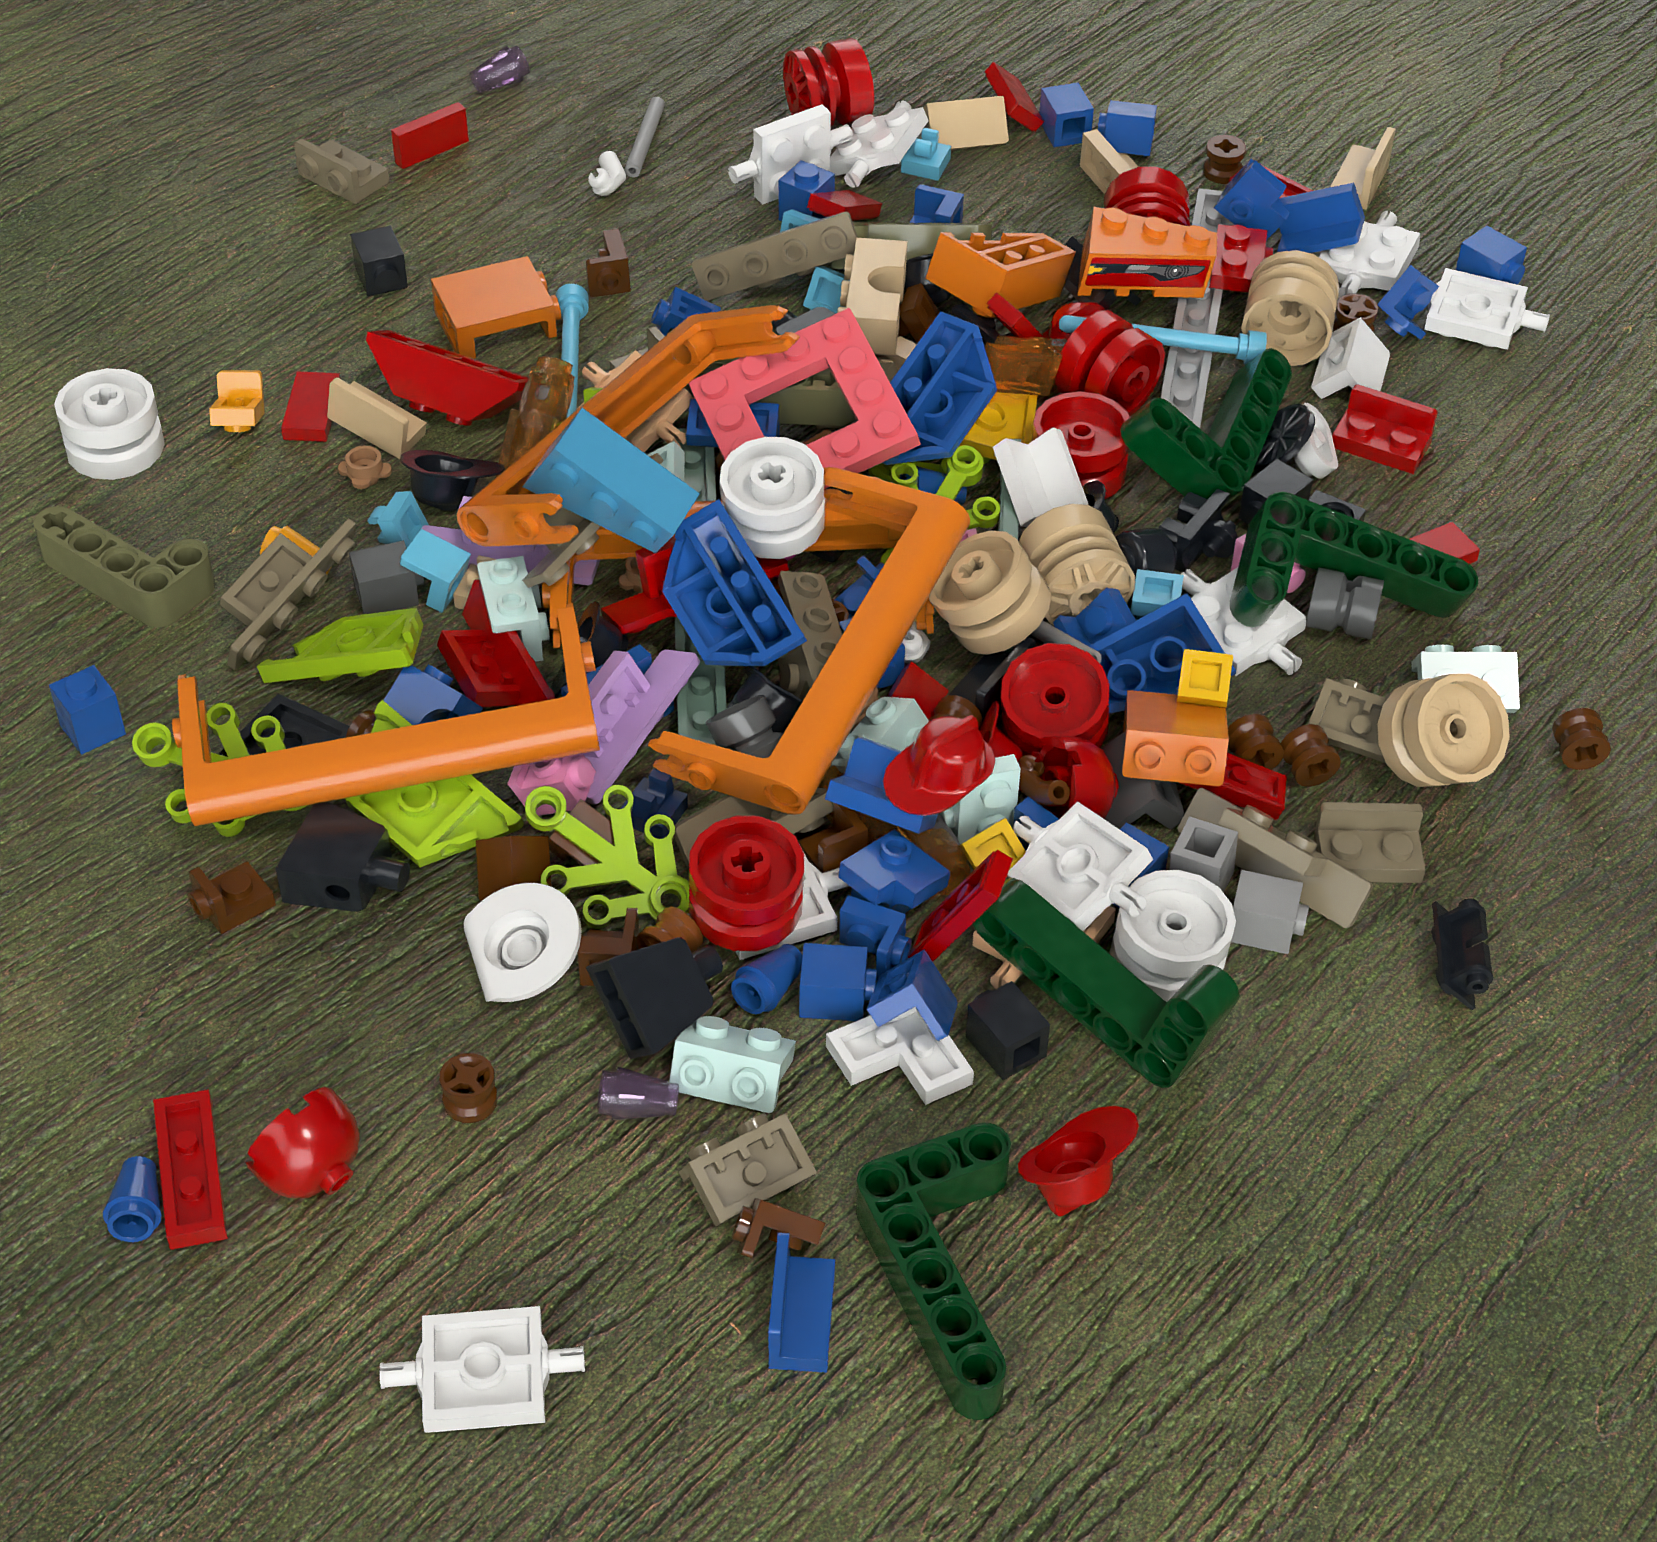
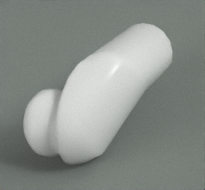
[588,151,626,196]
[902,621,931,663]

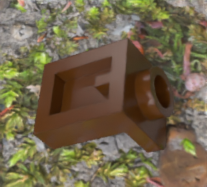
[586,228,631,297]
[187,861,276,935]
[732,1198,826,1258]

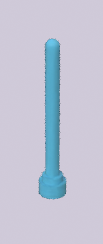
[555,284,589,422]
[1059,315,1267,365]

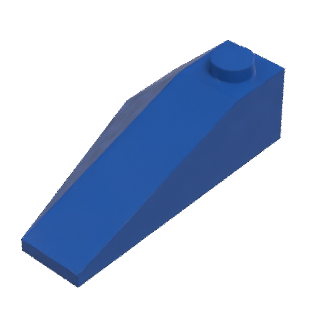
[1090,593,1236,714]

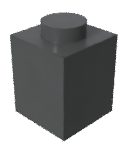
[349,540,424,614]

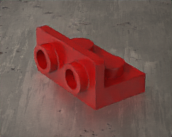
[1332,384,1438,474]

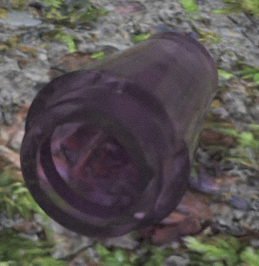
[470,45,530,93]
[597,1066,679,1121]

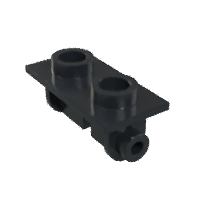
[1431,899,1493,1010]

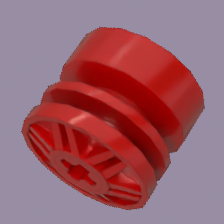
[783,38,874,127]
[1104,167,1190,226]

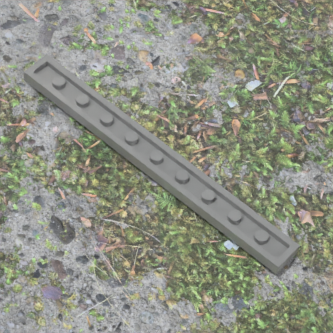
[1160,188,1234,428]

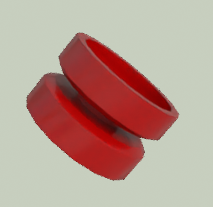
[1055,310,1165,417]
[1032,391,1130,499]
[1001,643,1110,756]
[689,815,804,951]

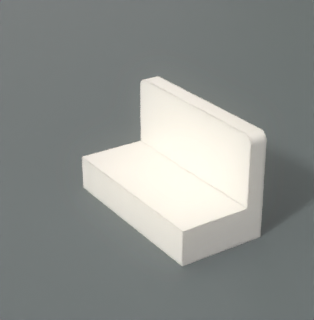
[1311,317,1390,399]
[993,428,1088,527]

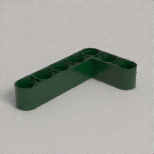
[1121,348,1292,502]
[1230,491,1478,627]
[973,878,1240,1088]
[856,1122,1011,1420]

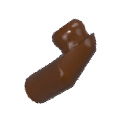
[1018,755,1070,806]

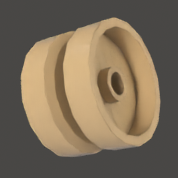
[929,531,1052,655]
[1377,673,1510,787]

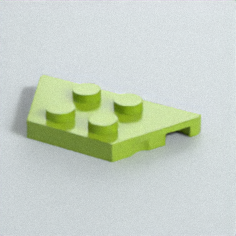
[257,608,424,683]
[345,700,524,868]

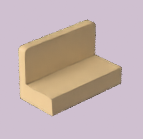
[923,96,1009,150]
[1330,127,1396,210]
[1080,129,1138,194]
[327,377,427,459]

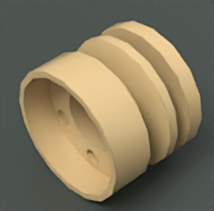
[1241,250,1340,366]
[1019,504,1135,625]

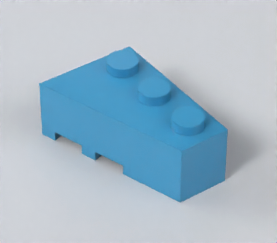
[522,408,700,553]

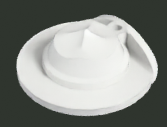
[464,883,582,1002]

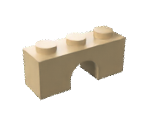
[837,238,907,355]

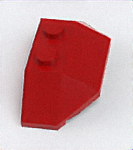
[366,330,539,426]

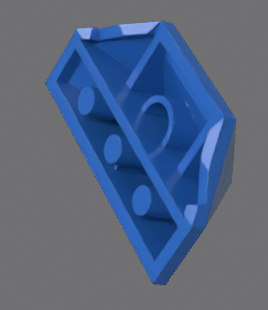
[882,311,997,465]
[662,499,807,666]

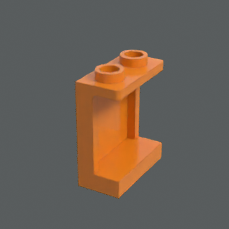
[431,256,561,359]
[1122,690,1229,786]

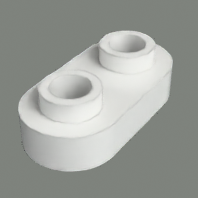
[1294,403,1338,479]

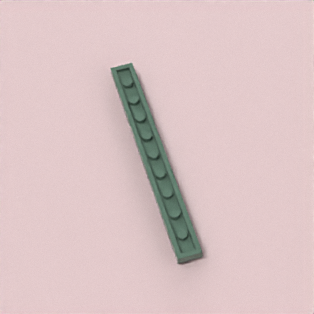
[675,428,726,745]

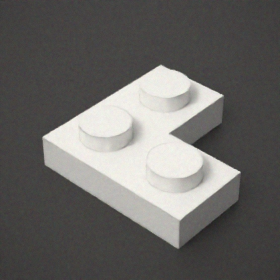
[826,1007,974,1105]

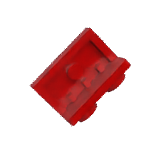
[1209,224,1273,293]

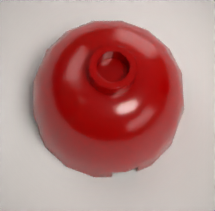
[1026,736,1118,819]
[245,1087,360,1199]

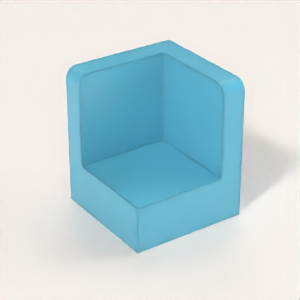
[400,529,471,613]

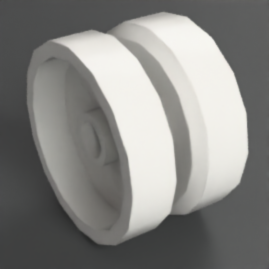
[54,368,165,480]
[720,437,825,559]
[1110,870,1236,1002]

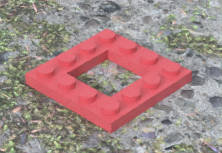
[688,307,921,489]

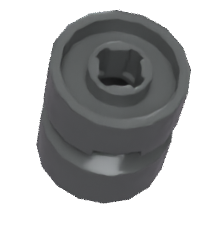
[1306,568,1384,640]
[706,695,783,758]

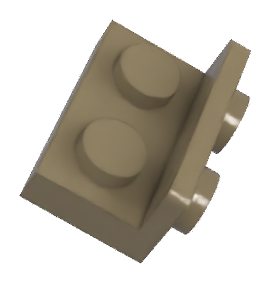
[294,138,390,204]
[1308,678,1391,763]
[1314,802,1425,883]
[679,1113,817,1227]

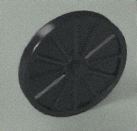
[1254,404,1315,472]

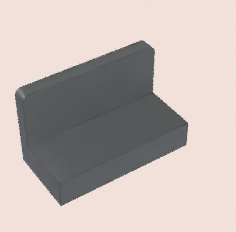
[1101,732,1184,829]

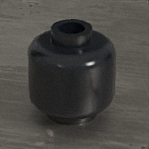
[1116,528,1177,579]

